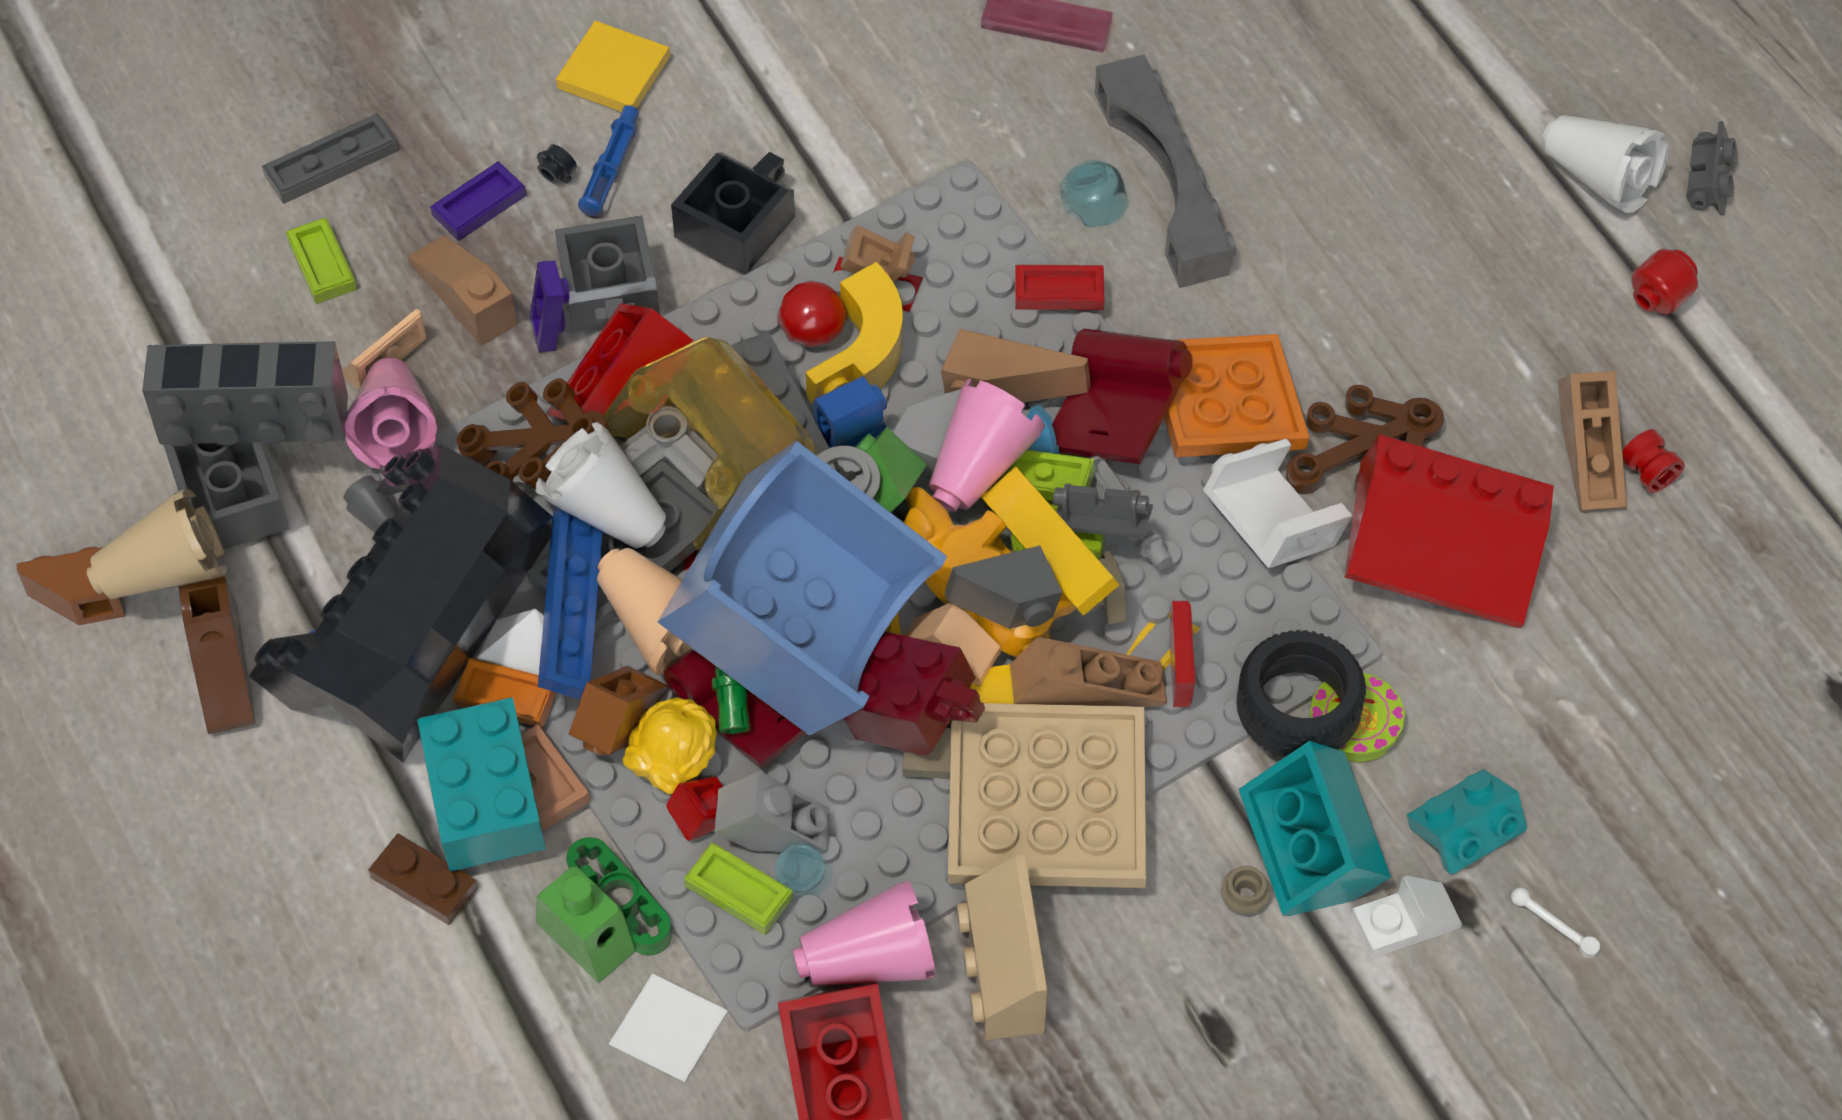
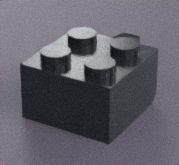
[671,151,795,275]

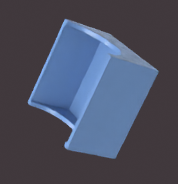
[657,441,947,735]

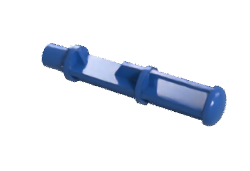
[578,105,639,217]

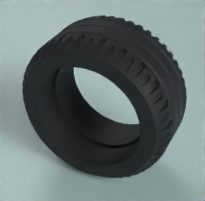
[1236,630,1366,757]

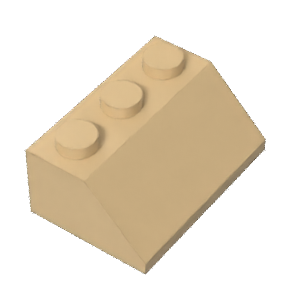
[956,854,1047,1040]

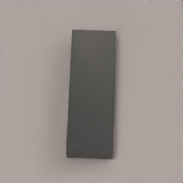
[262,113,399,204]

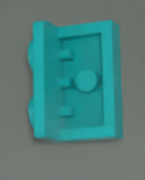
[1406,769,1527,875]

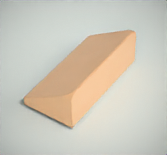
[342,308,426,390]

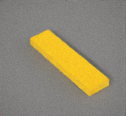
[981,467,1119,616]

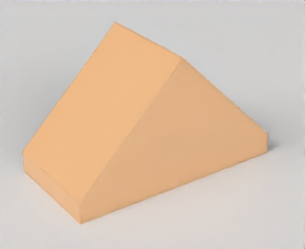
[905,603,1001,686]

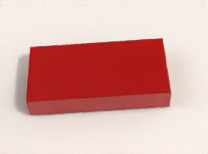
[1015,265,1105,310]
[1169,601,1195,707]

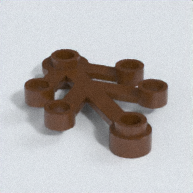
[457,378,611,490]
[1285,385,1444,494]

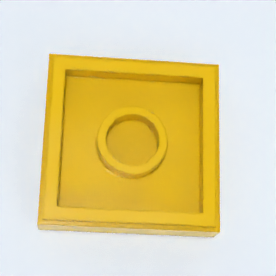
[556,20,670,112]

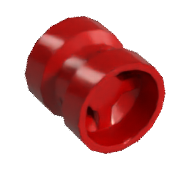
[1622,429,1685,493]

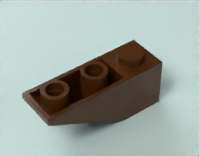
[178,576,256,734]

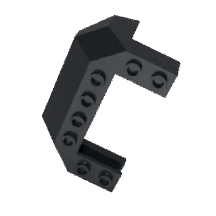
[249,445,553,763]

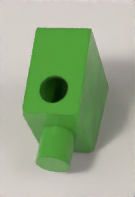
[535,866,635,984]

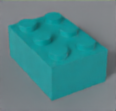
[417,697,546,871]

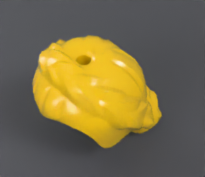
[622,698,717,794]

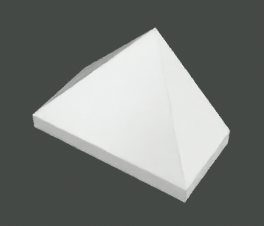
[477,609,544,675]

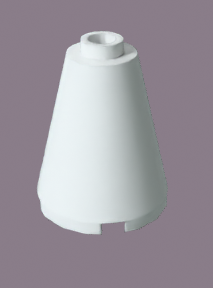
[1543,115,1669,213]
[536,422,666,549]

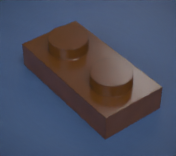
[368,833,478,925]

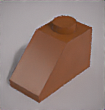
[569,665,668,755]

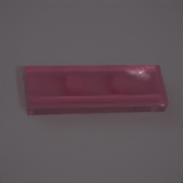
[981,0,1113,53]

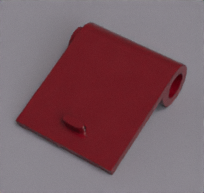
[1052,328,1193,465]
[663,648,806,770]

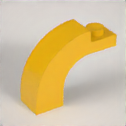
[805,262,903,405]

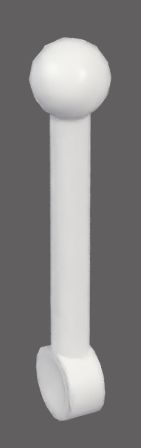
[1511,887,1600,958]

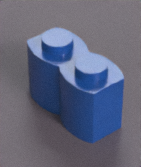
[813,376,887,448]

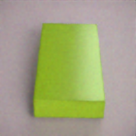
[285,217,357,304]
[683,842,793,935]

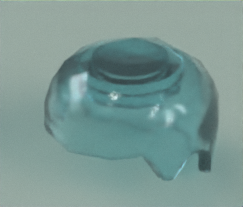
[1060,160,1128,227]

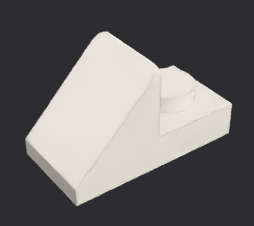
[1351,875,1462,959]

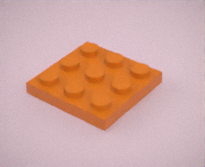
[1164,334,1310,458]

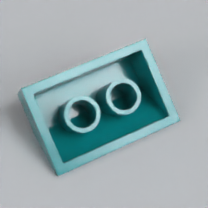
[1238,741,1391,916]

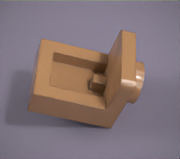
[840,225,915,283]

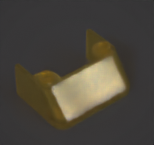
[603,337,815,550]

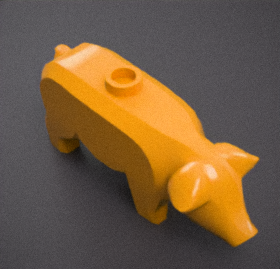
[904,487,1076,657]

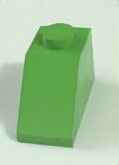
[849,427,927,513]

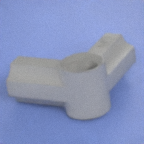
[619,406,728,494]

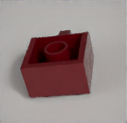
[844,631,985,756]

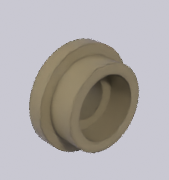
[1221,866,1271,914]

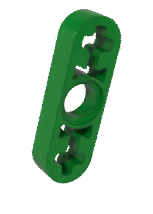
[566,837,672,956]

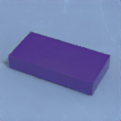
[430,161,527,241]

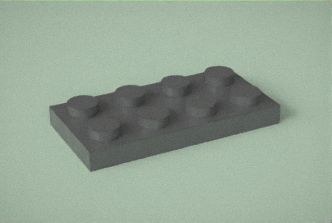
[527,460,724,635]

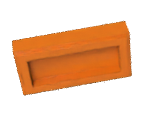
[452,658,557,728]

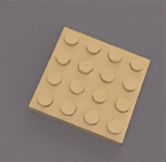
[948,703,1146,888]

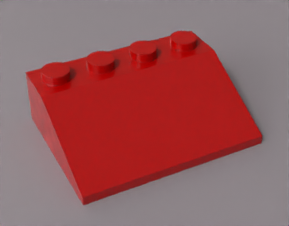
[1344,434,1554,629]

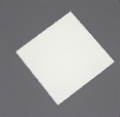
[608,973,728,1082]

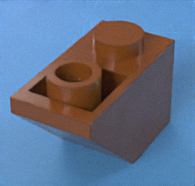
[16,547,125,625]

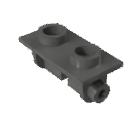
[1686,121,1737,216]
[1053,483,1153,538]

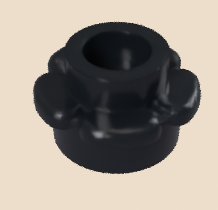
[537,144,577,184]

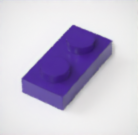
[529,260,570,352]

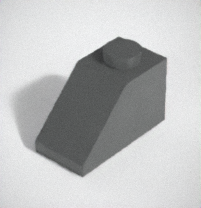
[945,546,1062,629]

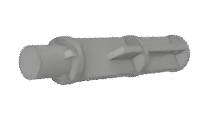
[1090,456,1173,570]

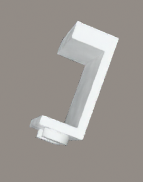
[1203,439,1353,569]

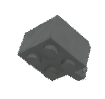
[555,215,660,331]

